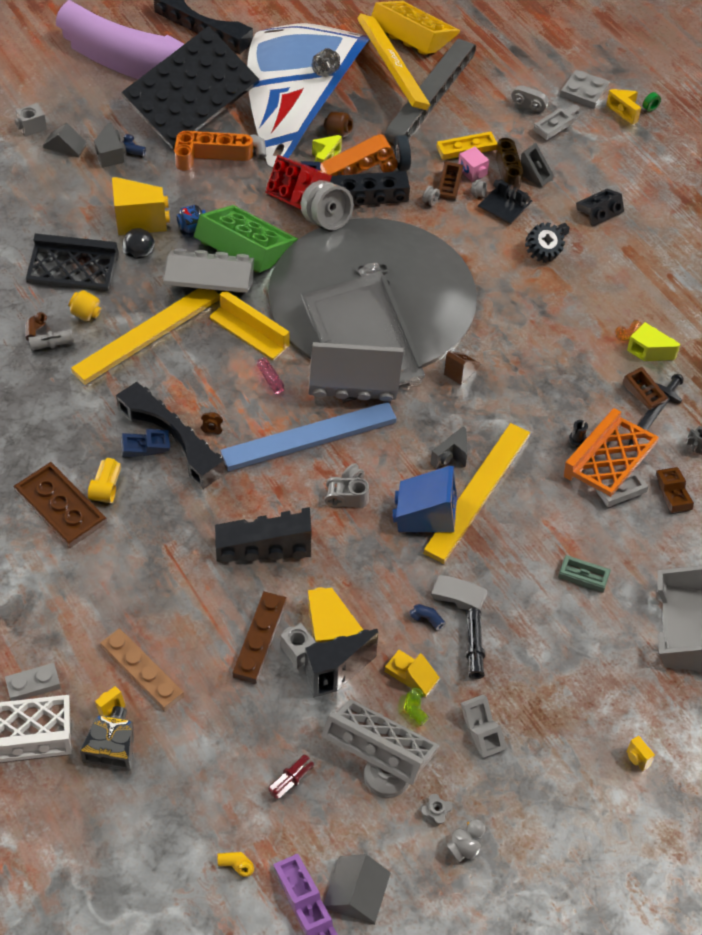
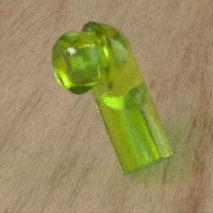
[405,687,429,726]

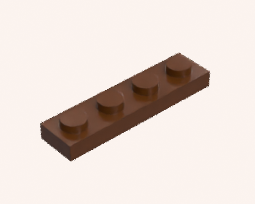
[233,591,287,684]

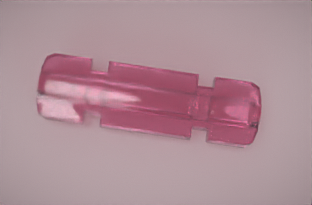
[257,357,285,394]

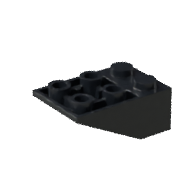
[305,629,379,698]

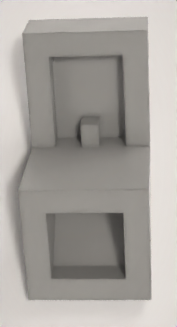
[460,695,506,758]

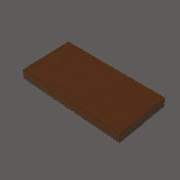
[13,462,108,548]

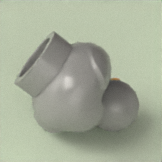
[446,819,485,862]

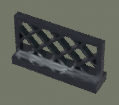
[26,233,119,291]

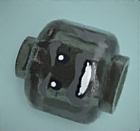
[311,48,340,77]

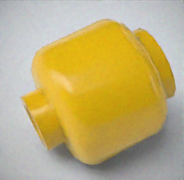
[68,290,102,322]

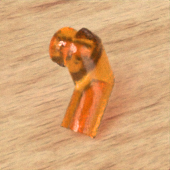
[615,320,642,341]

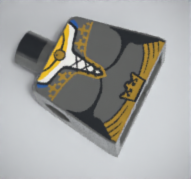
[80,706,134,770]

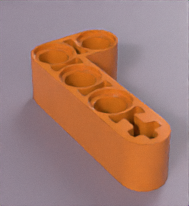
[174,131,253,171]
[321,134,398,176]

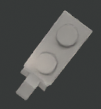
[533,104,580,140]

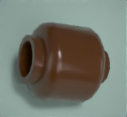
[324,112,353,138]

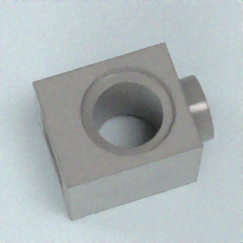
[15,103,47,136]
[280,623,316,668]

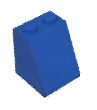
[393,466,457,532]

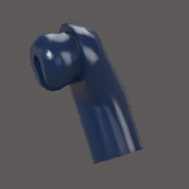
[122,134,146,156]
[410,604,446,630]

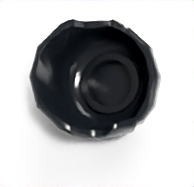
[122,228,155,258]

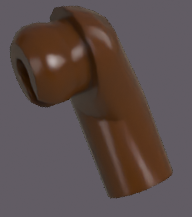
[25,312,47,341]

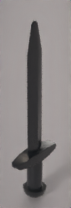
[629,374,684,445]

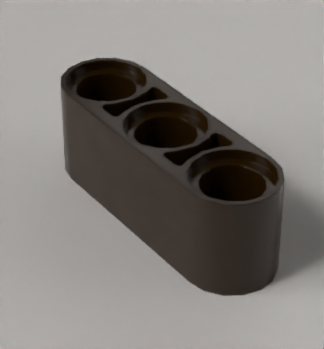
[496,138,523,189]

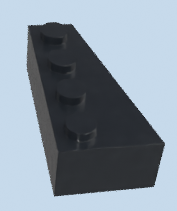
[215,507,312,562]

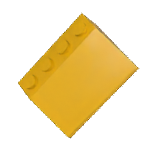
[371,1,460,55]

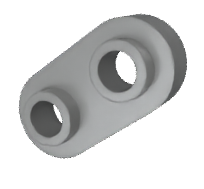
[511,85,549,112]

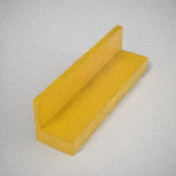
[210,291,290,360]

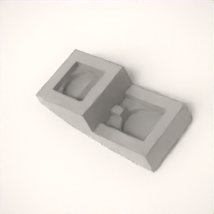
[431,575,488,610]

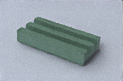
[558,555,611,593]

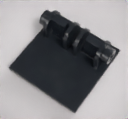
[478,179,533,224]

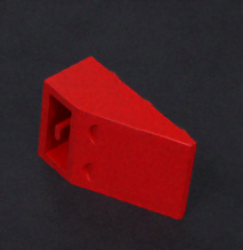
[265,154,332,210]

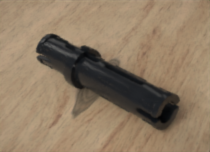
[466,608,486,679]

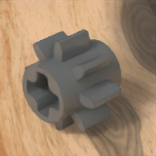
[686,426,702,453]

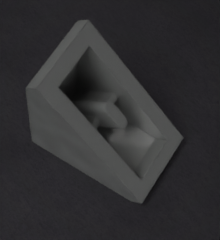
[43,123,87,157]
[520,143,554,187]

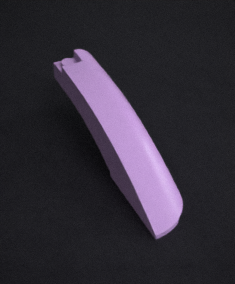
[56,0,184,79]

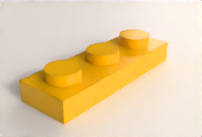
[436,131,497,160]

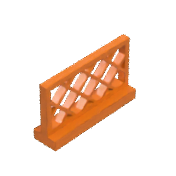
[564,408,659,497]

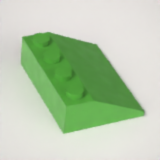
[194,205,298,272]

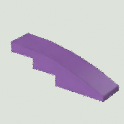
[273,854,338,935]

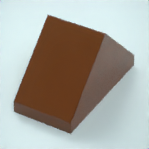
[444,351,481,385]

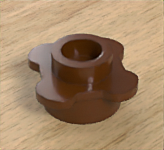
[201,412,223,434]

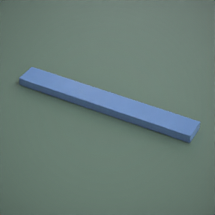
[220,402,397,472]

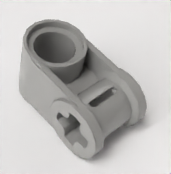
[325,477,369,508]

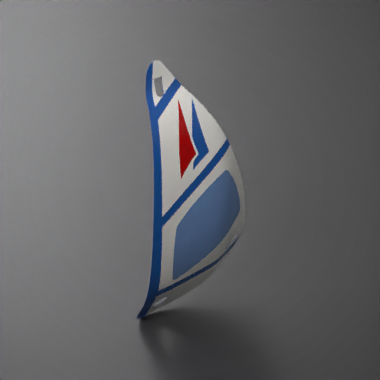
[247,23,370,167]

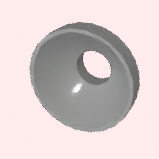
[364,762,409,798]

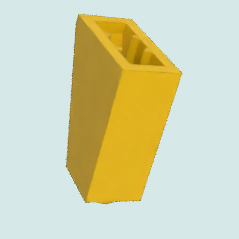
[308,587,363,643]

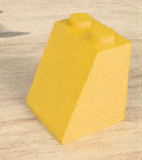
[112,177,170,236]

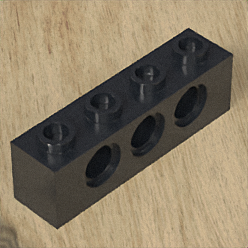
[330,171,410,206]

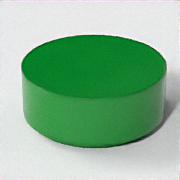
[642,92,661,112]

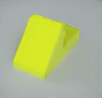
[312,135,342,163]

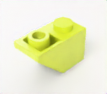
[627,322,680,361]

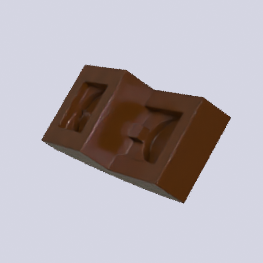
[656,467,694,513]

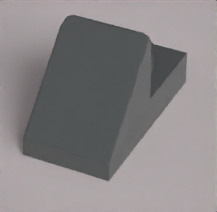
[430,426,468,469]

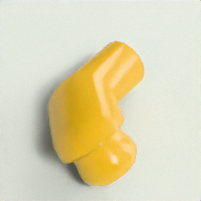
[217,852,254,877]

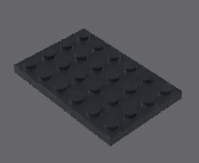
[121,26,259,150]

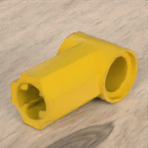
[88,458,121,503]

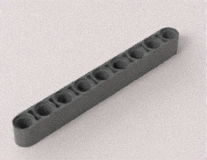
[385,38,476,144]

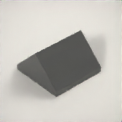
[324,854,391,925]

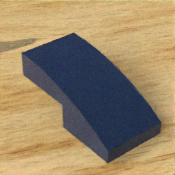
[121,429,170,457]

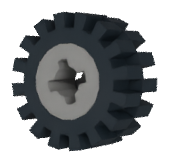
[525,222,565,263]

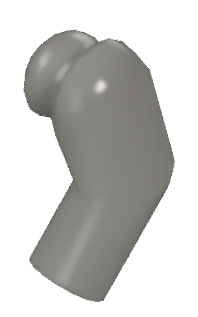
[250,134,266,158]

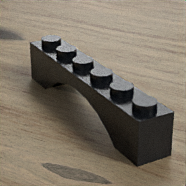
[154,0,253,54]
[116,382,224,489]

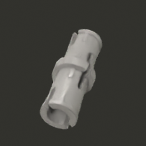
[29,329,74,351]

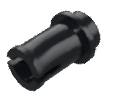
[569,420,588,447]

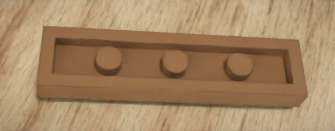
[100,628,184,712]

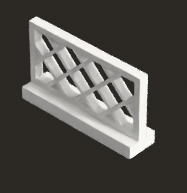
[0,695,72,762]

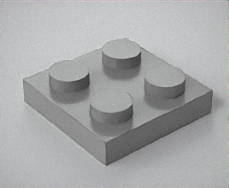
[560,69,610,109]

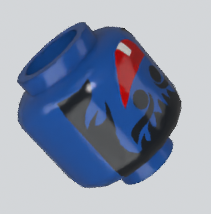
[176,205,206,234]

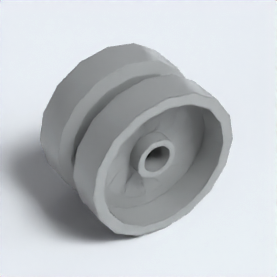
[301,180,354,230]

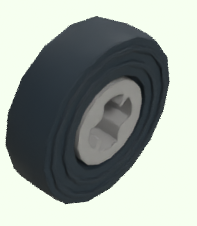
[394,135,411,171]

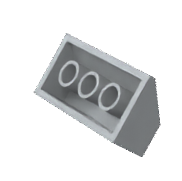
[163,248,254,293]

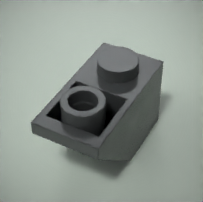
[94,123,126,168]

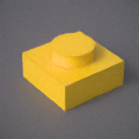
[95,686,126,717]
[626,735,655,771]

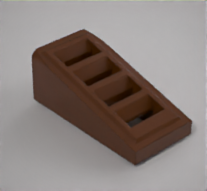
[438,161,464,200]
[622,367,668,410]

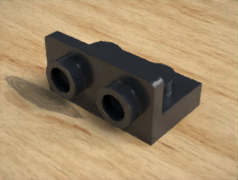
[576,189,624,226]

